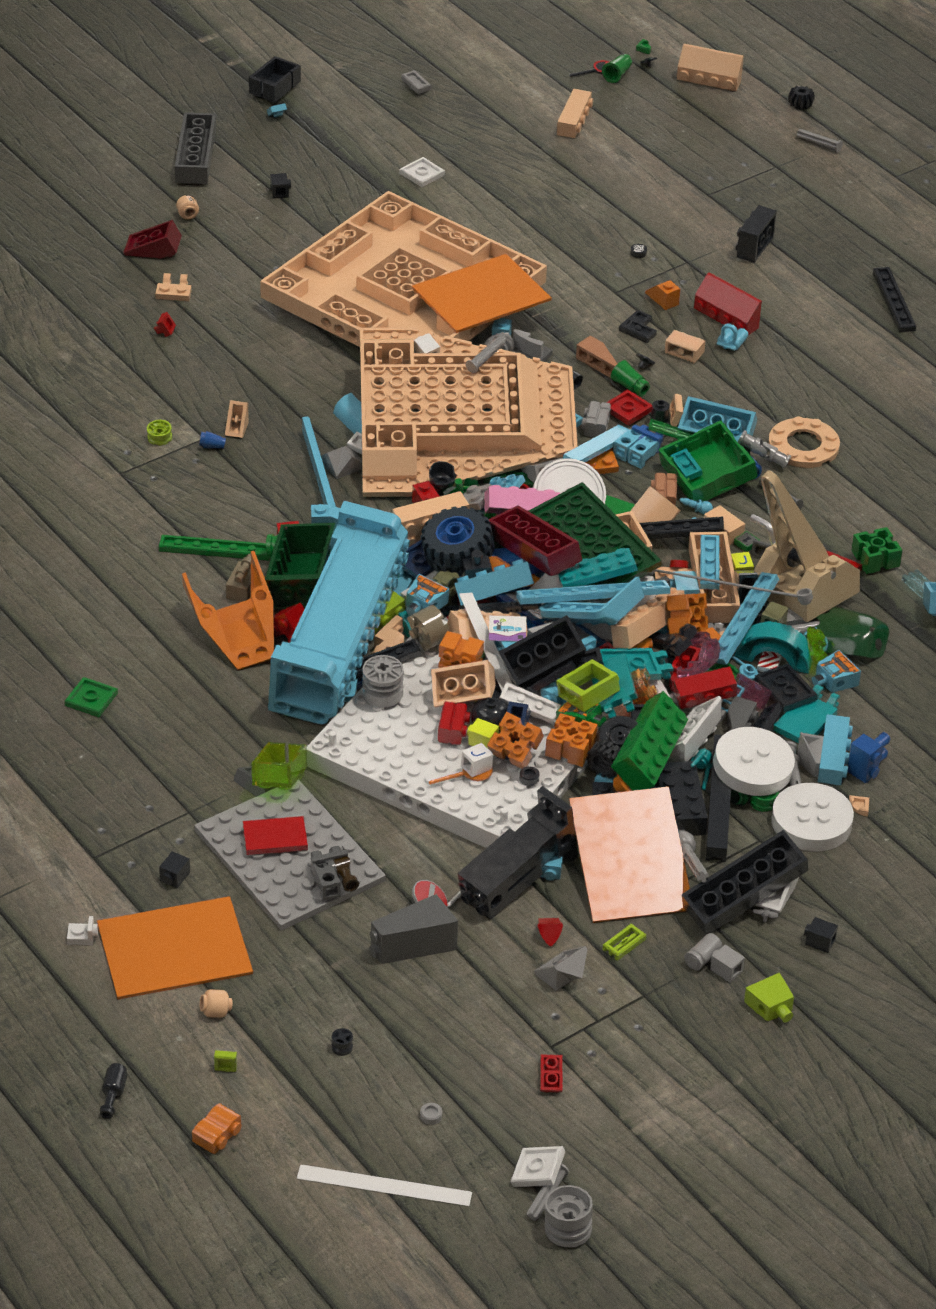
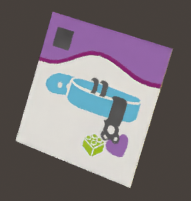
[489,615,526,641]

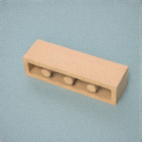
[557,89,593,138]

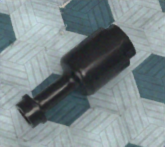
[100,1063,128,1119]

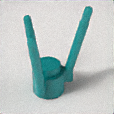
[691,748,713,790]

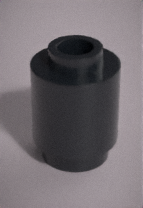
[651,399,670,423]

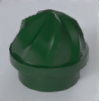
[730,789,751,806]

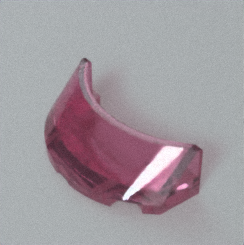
[677,631,720,679]

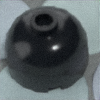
[471,697,508,734]

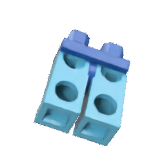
[613,424,664,469]

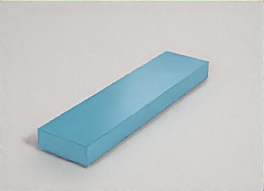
[700,535,719,590]

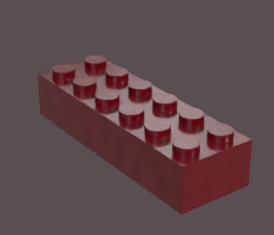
[488,505,582,576]

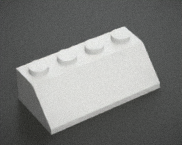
[666,696,722,763]

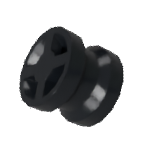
[331,1028,353,1056]

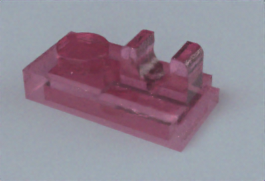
[735,673,772,709]

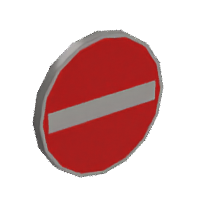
[412,880,448,908]

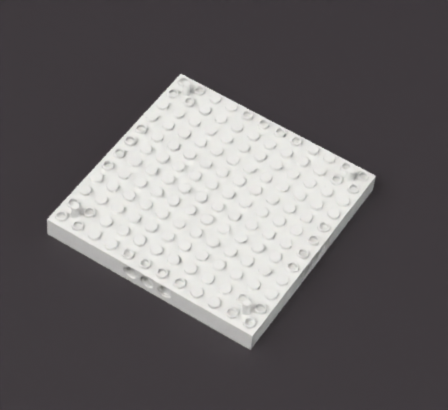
[305,620,629,848]

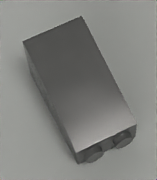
[369,894,458,964]

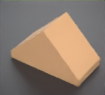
[225,400,249,438]

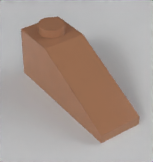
[576,336,617,378]

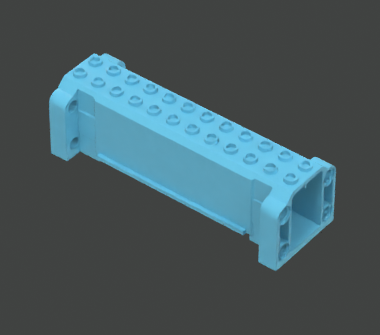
[268,501,410,724]

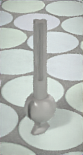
[678,830,709,882]

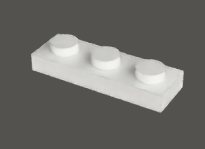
[499,682,561,724]

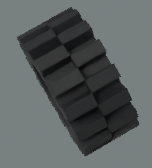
[586,740,619,778]

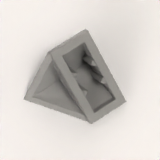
[797,732,824,778]

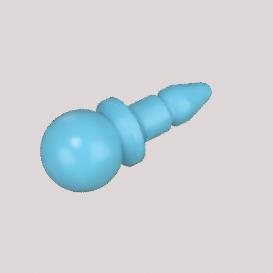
[679,498,713,514]

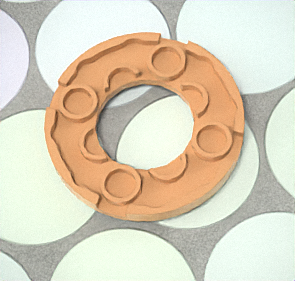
[768,416,840,468]

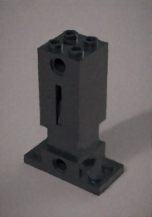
[457,786,578,920]

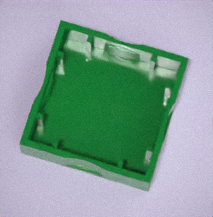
[658,420,758,502]

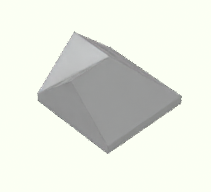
[321,446,362,479]
[534,946,587,991]

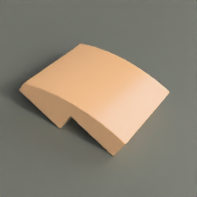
[631,486,681,523]

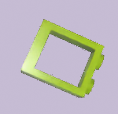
[556,659,620,712]

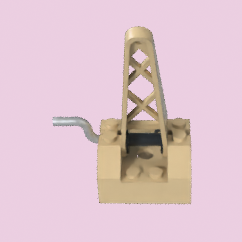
[750,470,860,622]

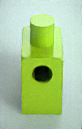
[744,973,794,1023]

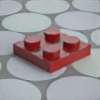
[606,390,652,426]

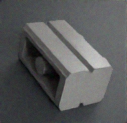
[581,401,611,437]

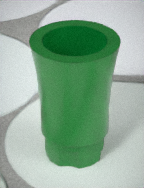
[602,54,632,83]
[610,360,650,397]

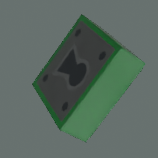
[734,531,760,552]

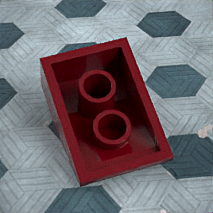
[123,220,182,258]

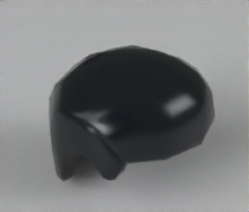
[429,461,456,489]

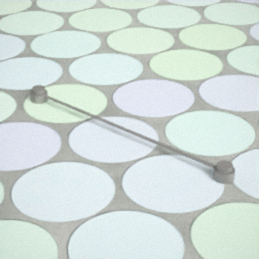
[647,569,813,605]

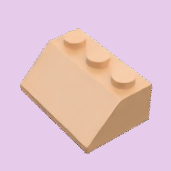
[431,660,496,707]

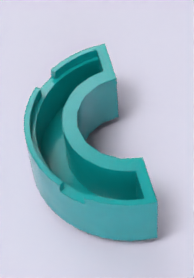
[734,621,813,674]

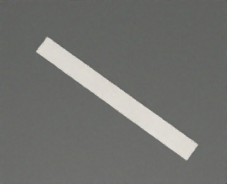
[459,593,512,691]
[297,1165,472,1206]

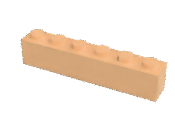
[611,588,684,649]

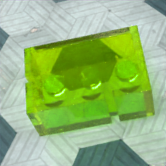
[251,742,307,790]

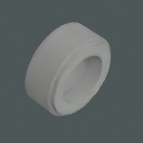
[420,1103,442,1125]

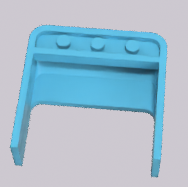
[540,577,644,625]

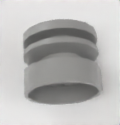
[363,655,404,707]
[545,1185,593,1247]

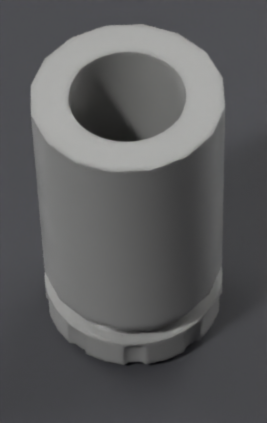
[684,933,722,970]

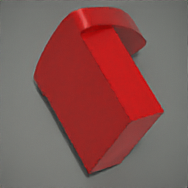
[537,918,563,946]

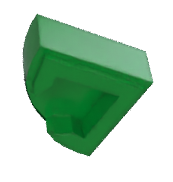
[636,39,651,54]

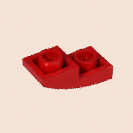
[540,1054,563,1092]

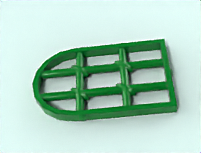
[648,419,693,439]

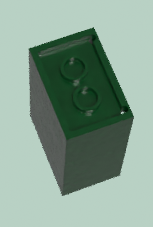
[265,523,336,610]

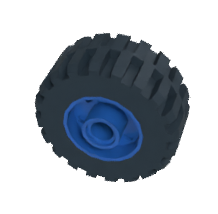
[421,506,495,573]

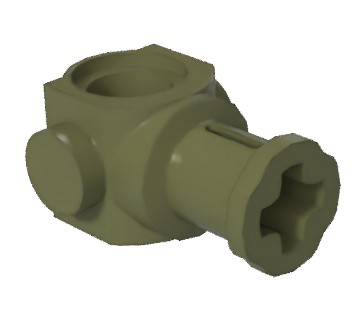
[433,571,460,606]

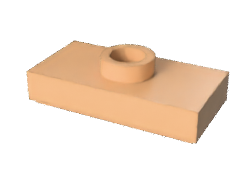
[669,394,684,427]

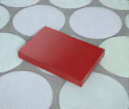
[243,816,308,855]

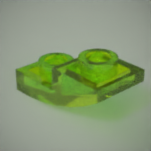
[807,626,827,666]

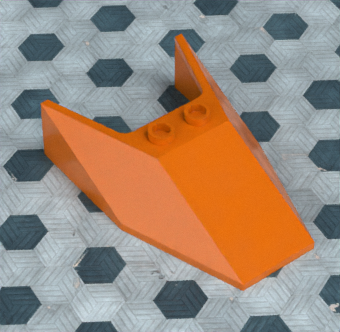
[182,551,274,670]

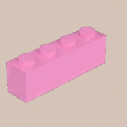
[484,485,560,515]

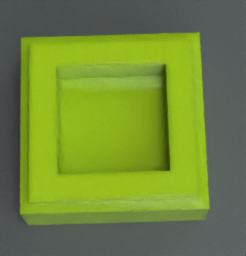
[214,1050,237,1072]

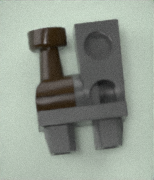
[311,846,359,901]

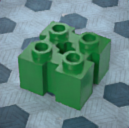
[851,527,903,574]

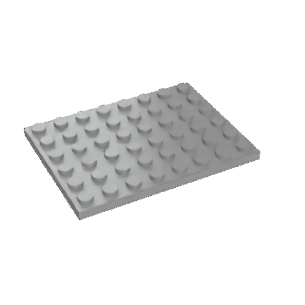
[194,778,386,931]

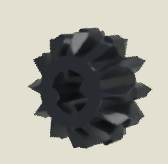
[788,85,815,109]

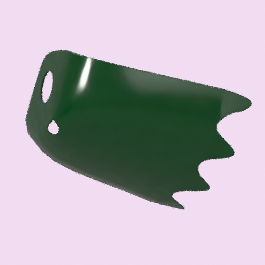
[807,607,889,658]

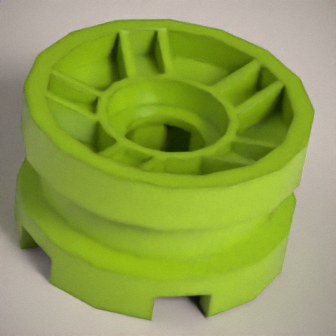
[147,419,172,446]

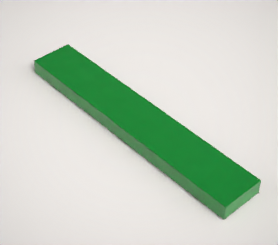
[159,535,269,561]

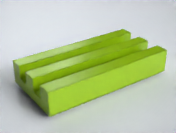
[602,924,646,961]

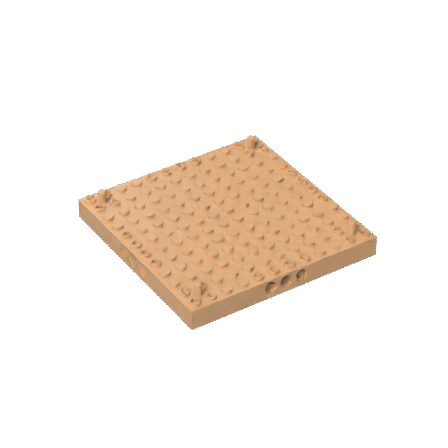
[260,191,547,347]

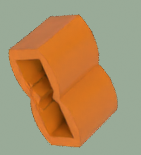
[192,1103,242,1154]

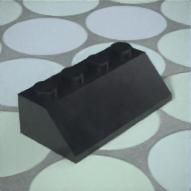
[498,615,586,688]

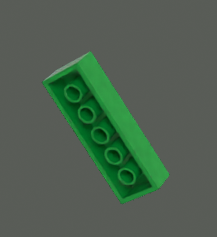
[611,691,688,791]

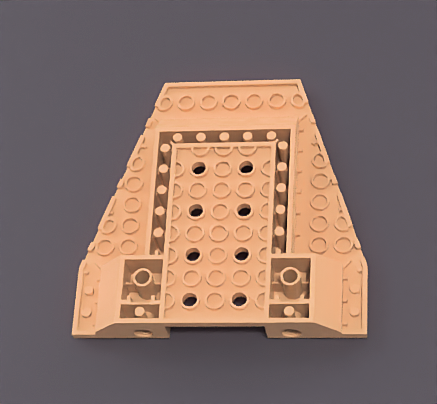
[360,327,578,497]

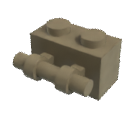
[226,554,251,602]

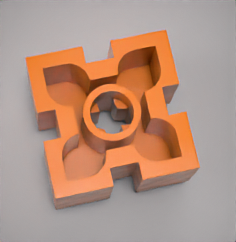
[666,593,708,634]
[438,631,484,668]
[487,712,544,769]
[545,713,598,767]

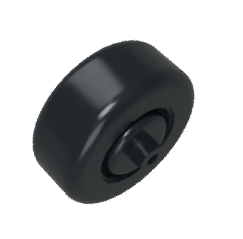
[596,716,638,760]

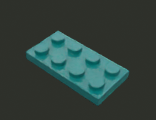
[558,548,638,587]

